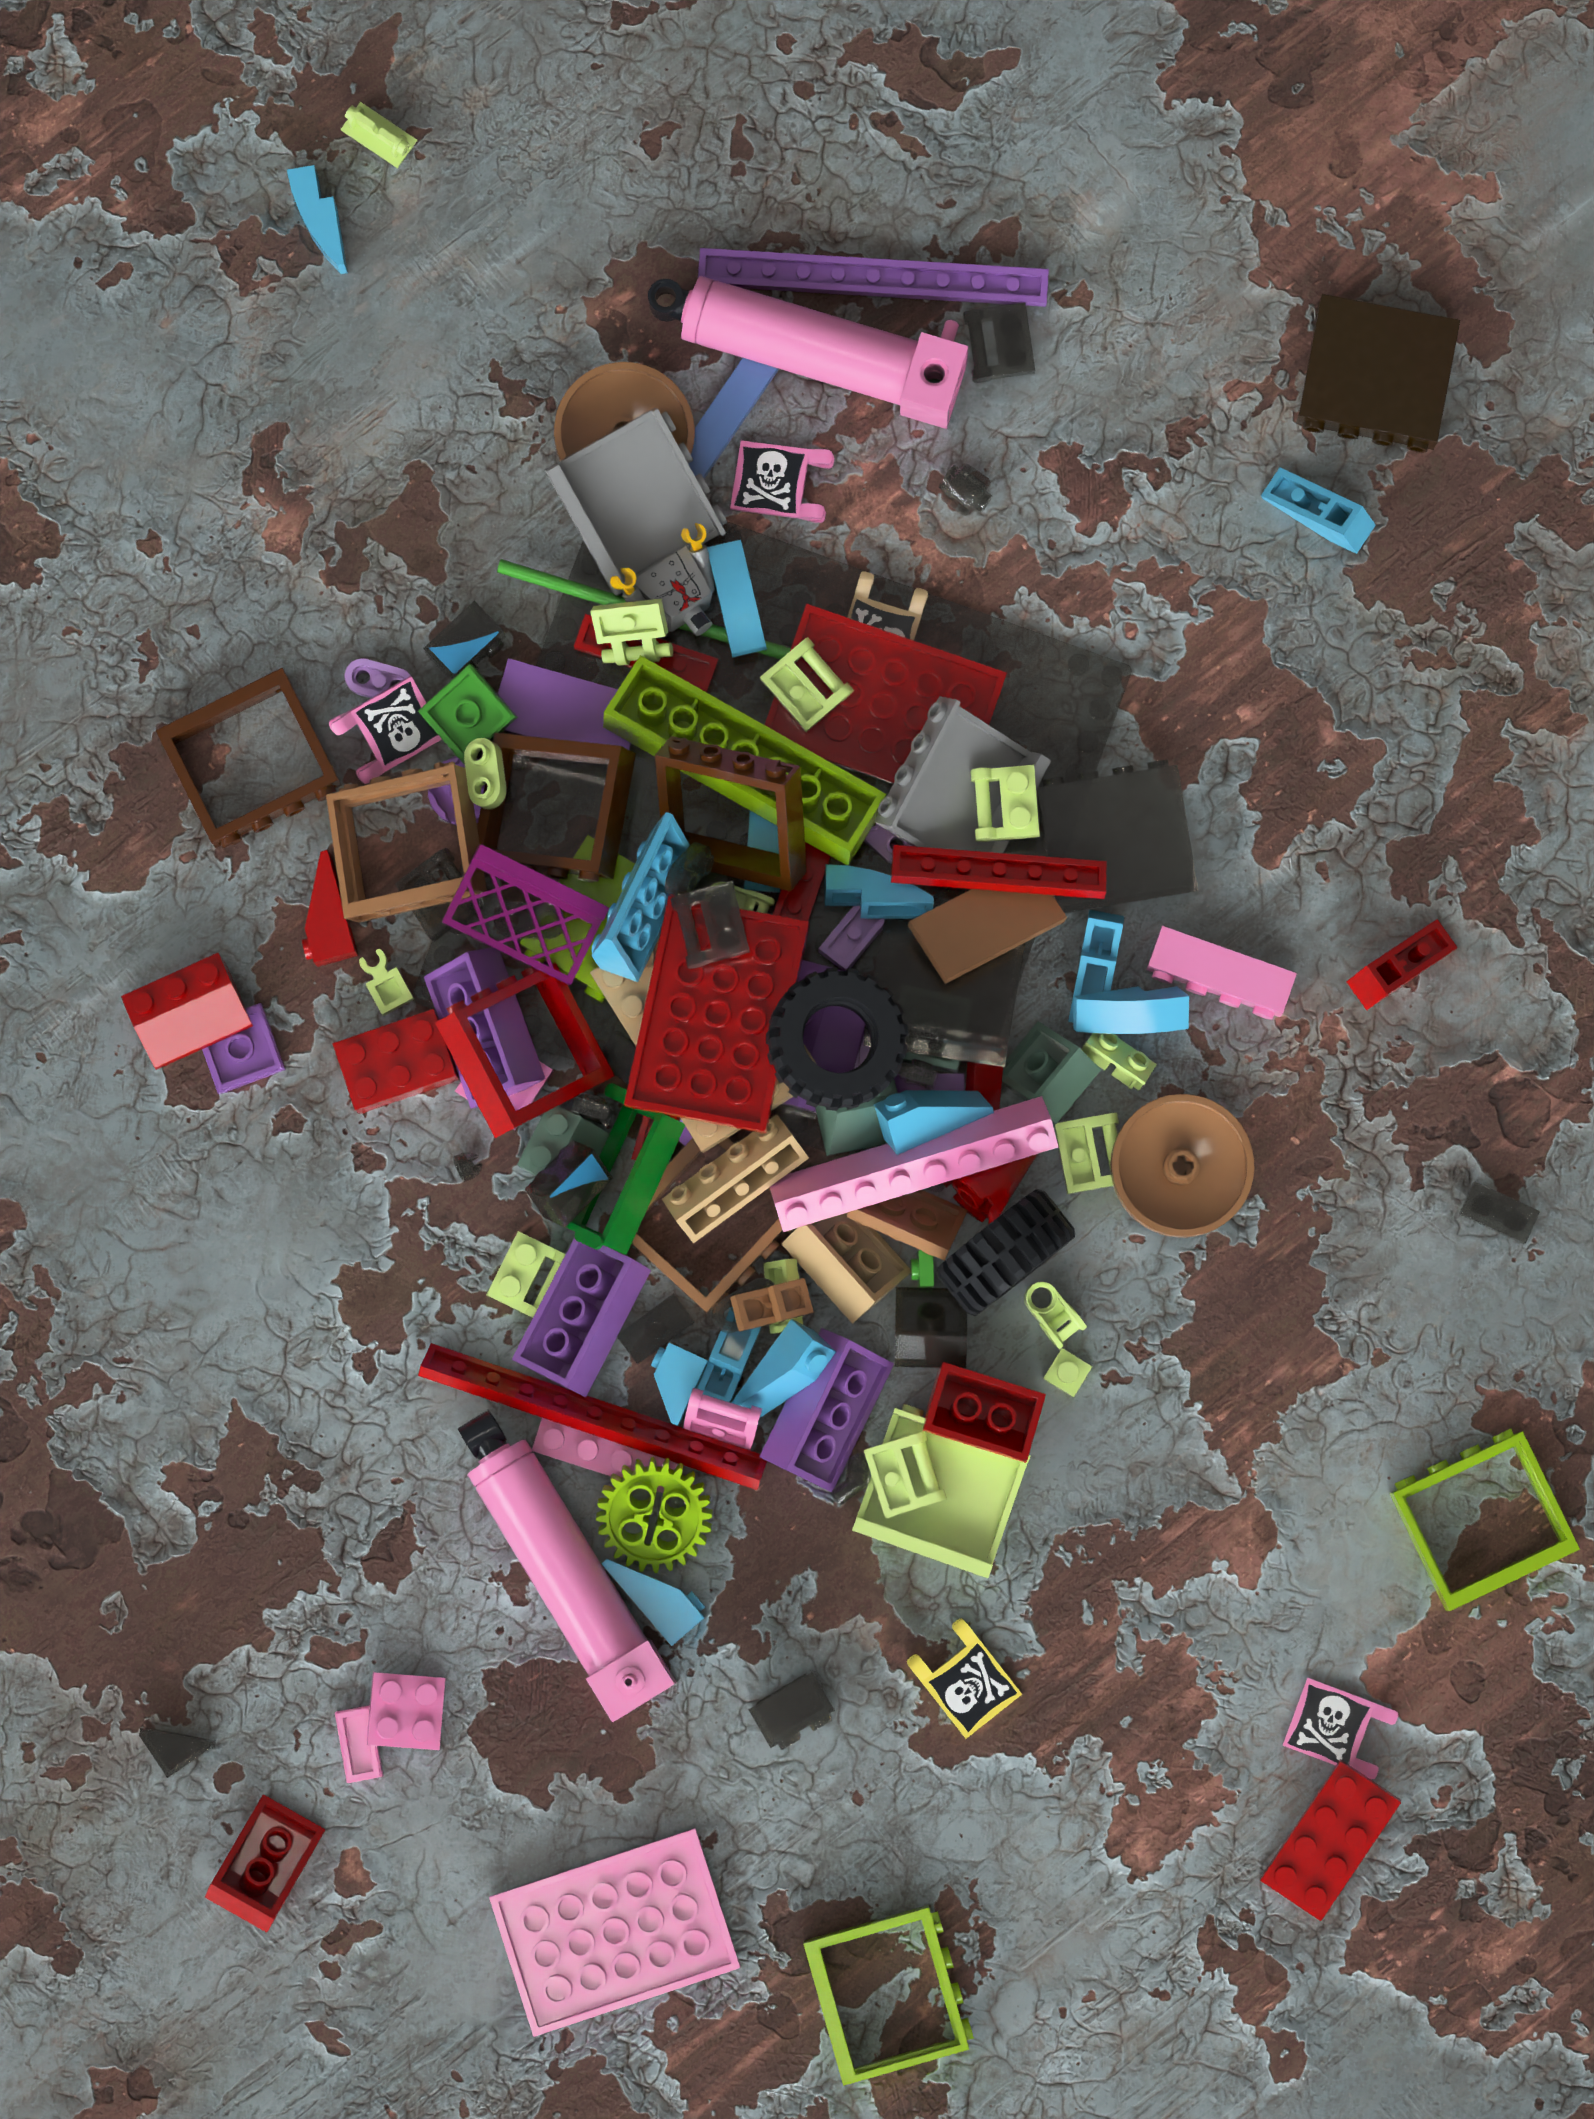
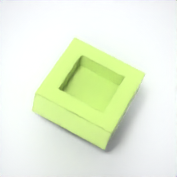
[1043,1348,1092,1397]

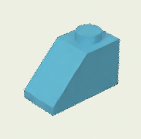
[651,1343,708,1426]

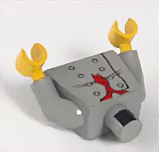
[610,523,715,636]

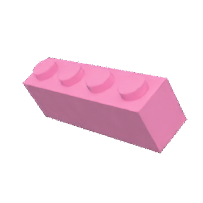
[1146,926,1297,1020]

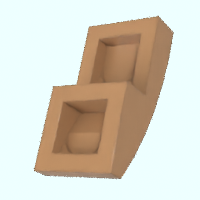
[730,1278,814,1332]

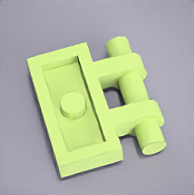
[590,599,673,666]

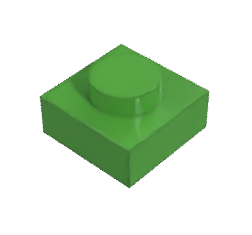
[910,1250,934,1288]

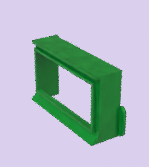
[548,1083,685,1255]

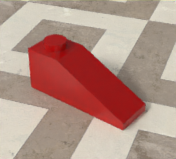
[301,850,359,967]
[1346,919,1458,1010]

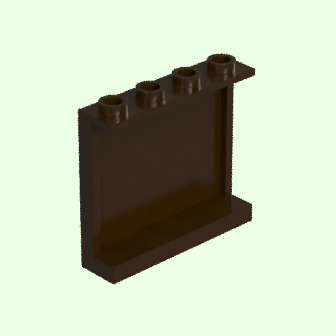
[1296,294,1460,453]

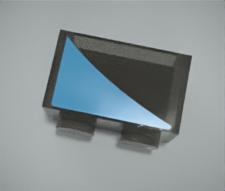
[423,600,506,681]
[525,1140,613,1228]

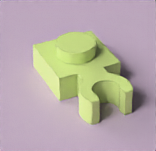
[359,949,414,1016]

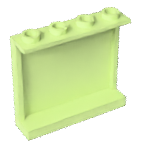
[852,1404,1031,1578]

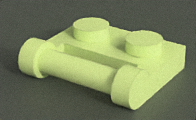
[760,637,855,732]
[970,765,1040,842]
[1054,1113,1119,1194]
[486,1231,566,1318]
[863,1431,947,1519]

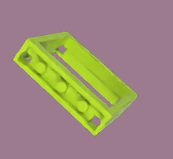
[1389,1428,1580,1611]
[803,1905,974,2086]

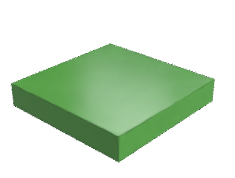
[418,664,518,764]

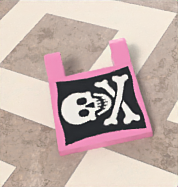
[730,441,834,523]
[329,676,442,784]
[1283,1677,1398,1779]

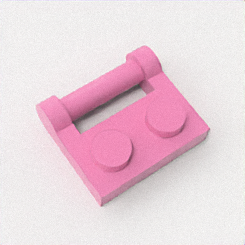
[683,1388,762,1451]

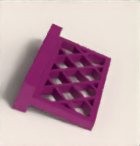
[441,844,609,985]

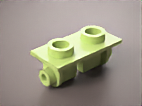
[340,102,417,169]
[1081,1033,1157,1090]

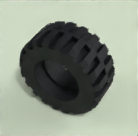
[766,967,909,1111]
[937,1189,1075,1316]

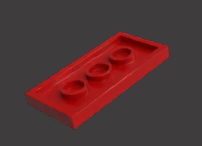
[1260,1759,1401,1921]

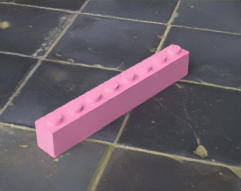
[769,1096,1058,1232]

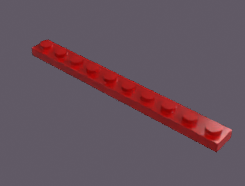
[418,1343,768,1490]

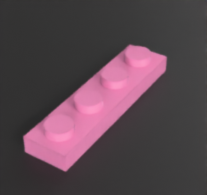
[532,1418,678,1493]

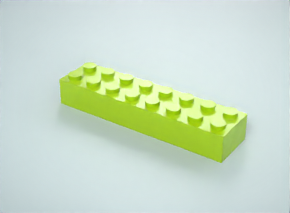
[603,655,886,865]

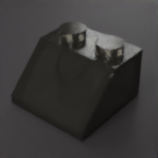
[894,1287,967,1368]

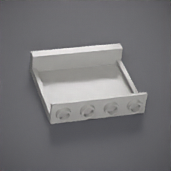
[544,408,727,596]
[874,696,1051,853]

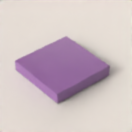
[202,1003,286,1095]

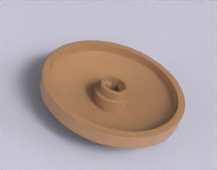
[554,362,695,461]
[1110,1094,1254,1238]

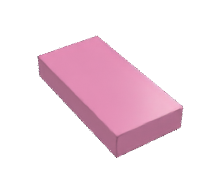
[335,1705,383,1783]

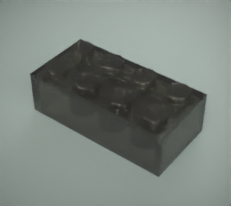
[748,1669,835,1750]

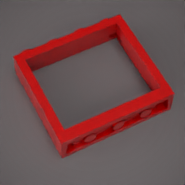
[435,962,615,1138]

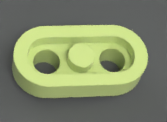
[464,738,506,809]

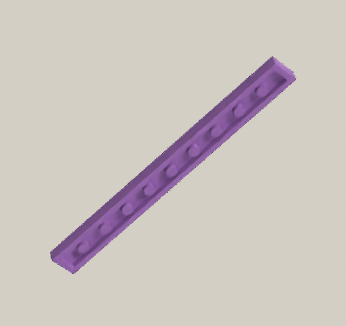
[698,248,1049,307]

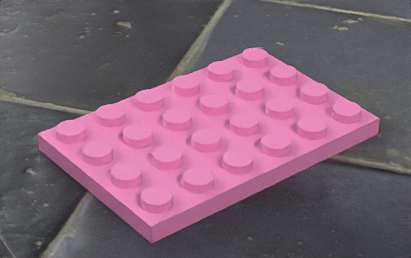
[489,1828,741,2037]

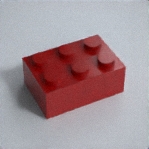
[332,1009,460,1114]

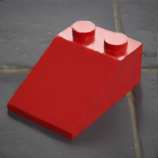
[205,1794,326,1932]

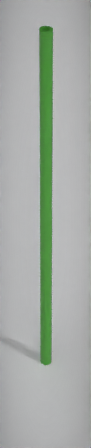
[497,559,791,659]

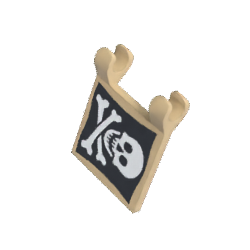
[847,571,928,640]

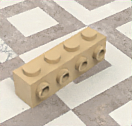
[662,1114,809,1243]

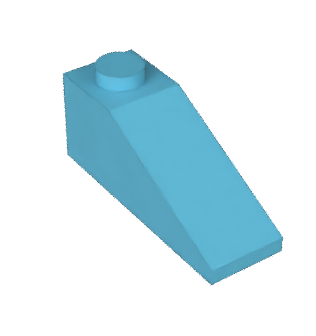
[1261,467,1376,554]
[874,1090,994,1155]
[731,1319,836,1418]
[601,1559,706,1646]

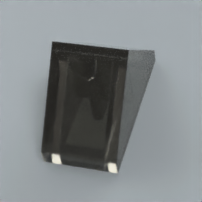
[139,1727,216,1778]

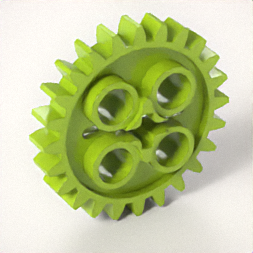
[596,1457,713,1573]

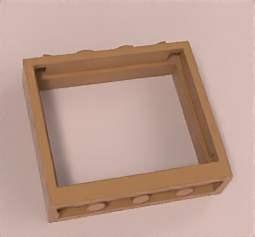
[326,761,487,923]
[632,1138,796,1314]

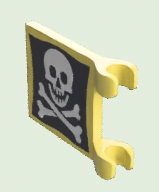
[907,1618,1022,1739]

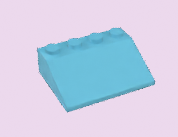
[591,812,697,982]

